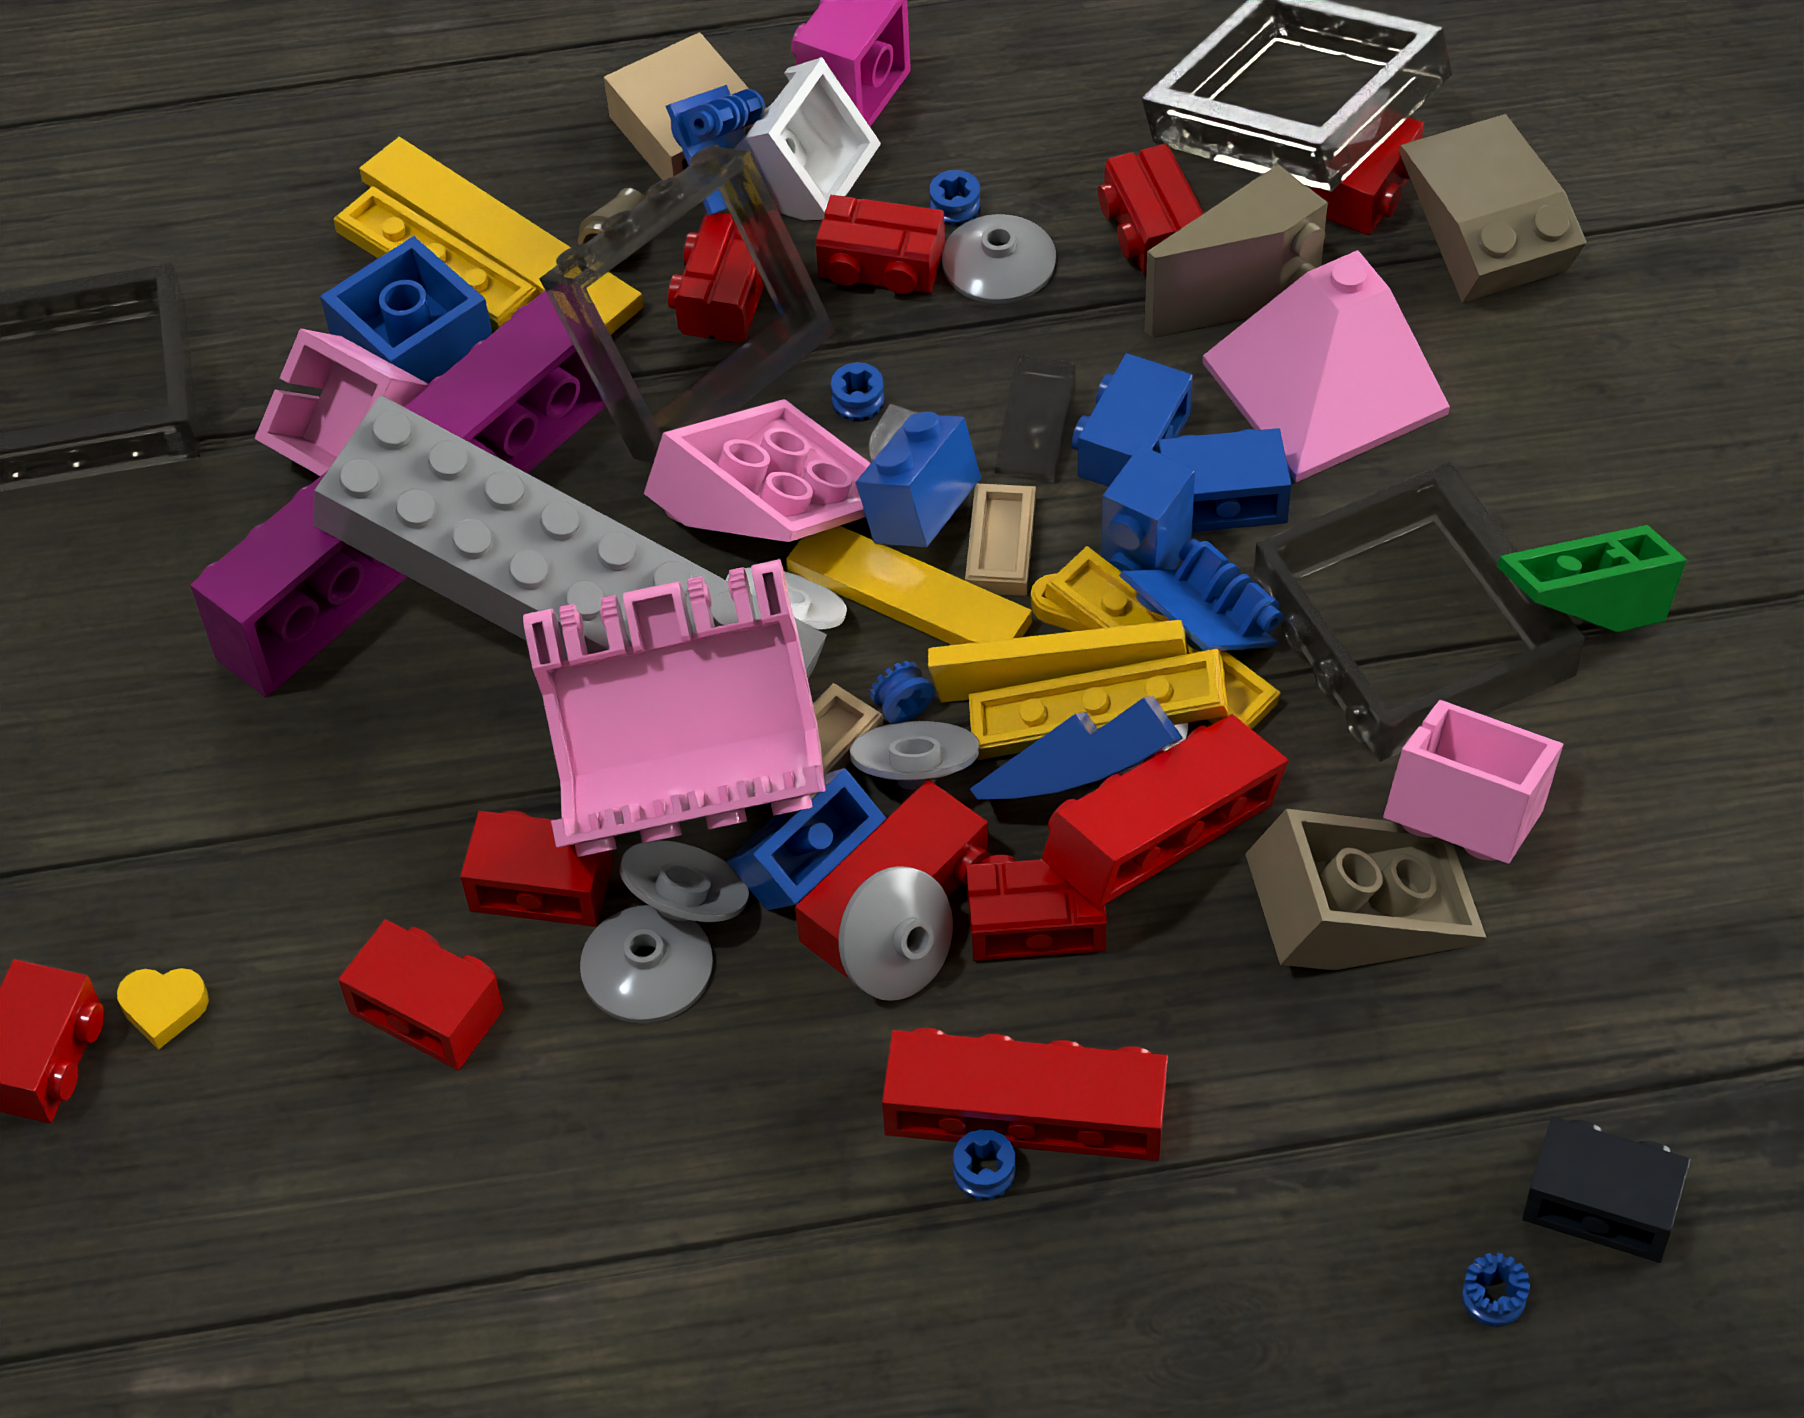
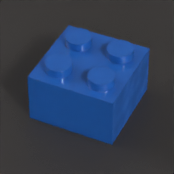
[320,236,492,384]

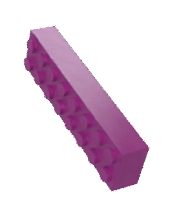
[190,289,611,698]

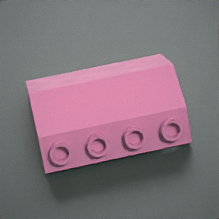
[523,559,826,857]

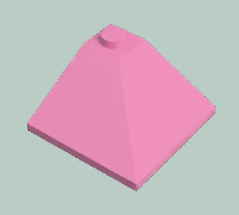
[1203,250,1450,483]
[644,399,871,542]

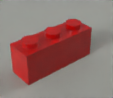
[795,779,990,980]

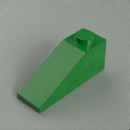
[1497,525,1687,632]

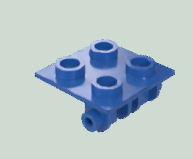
[666,85,765,216]
[1119,539,1283,652]

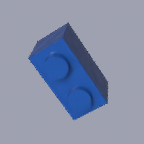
[1072,353,1193,487]
[855,412,981,547]
[1158,428,1291,532]
[1101,445,1195,572]
[726,768,886,911]

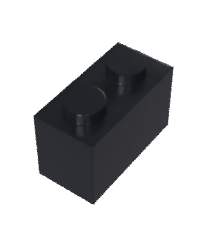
[1522,1116,1691,1263]

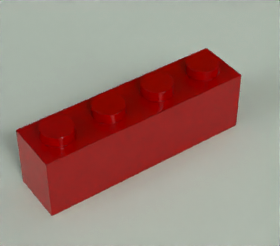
[1041,714,1289,908]
[882,1028,1168,1161]

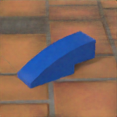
[970,696,1183,799]

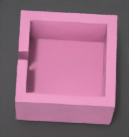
[254,329,428,476]
[1383,700,1563,864]

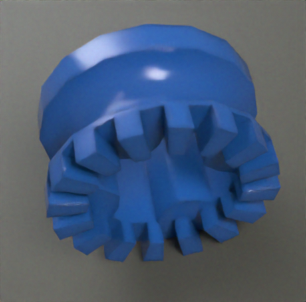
[929,170,980,227]
[830,362,885,422]
[870,661,935,723]
[953,1129,1015,1201]
[1462,1252,1530,1327]

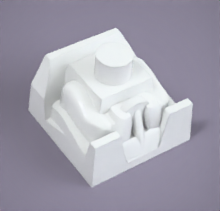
[732,57,881,220]

